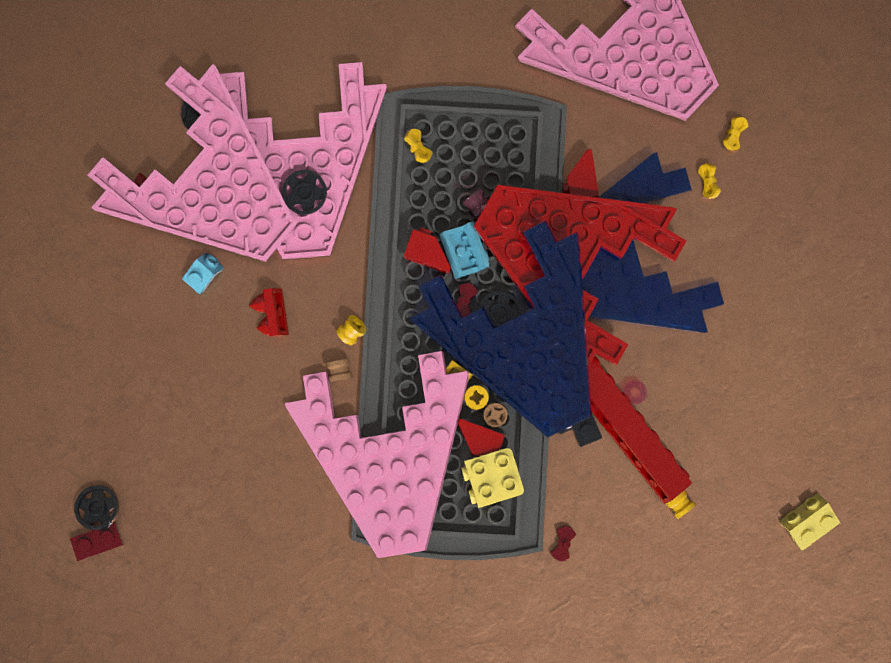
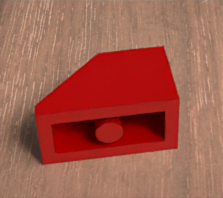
[562,149,599,198]
[404,228,451,274]
[458,419,505,457]

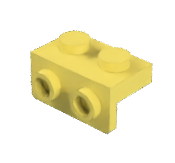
[780,493,840,551]

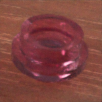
[623,380,647,404]

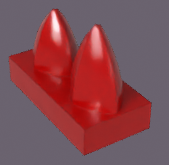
[249,288,289,337]

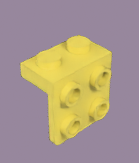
[461,448,524,508]

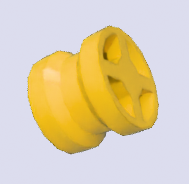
[336,315,367,345]
[465,385,489,410]
[666,490,696,519]

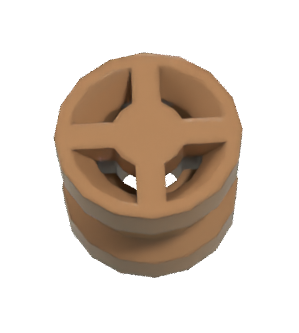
[326,359,353,382]
[483,403,508,428]

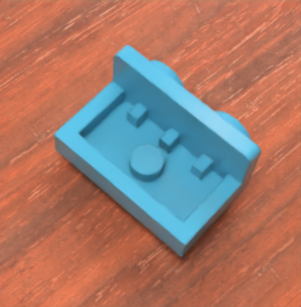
[439,221,489,279]

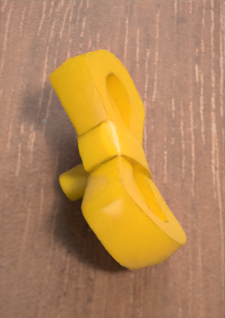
[723,116,748,151]
[404,129,433,163]
[698,163,721,199]

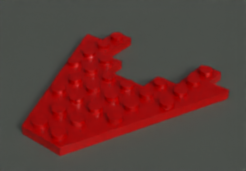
[473,185,687,373]

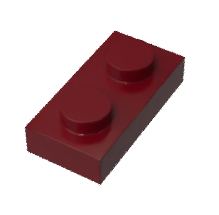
[70,523,124,561]

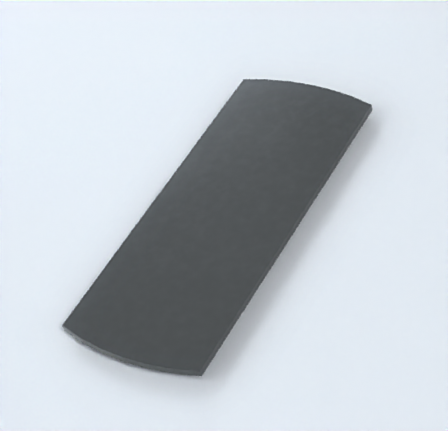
[351,86,567,560]

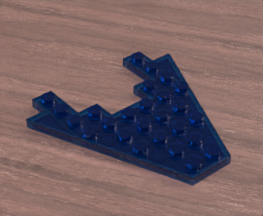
[526,152,724,334]
[410,221,592,437]

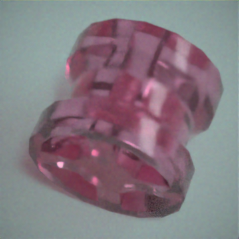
[463,189,488,218]

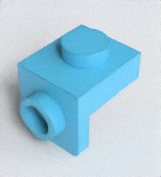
[182,253,224,294]

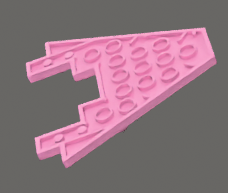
[515,0,719,121]
[220,62,387,259]
[88,64,296,262]
[285,351,469,558]

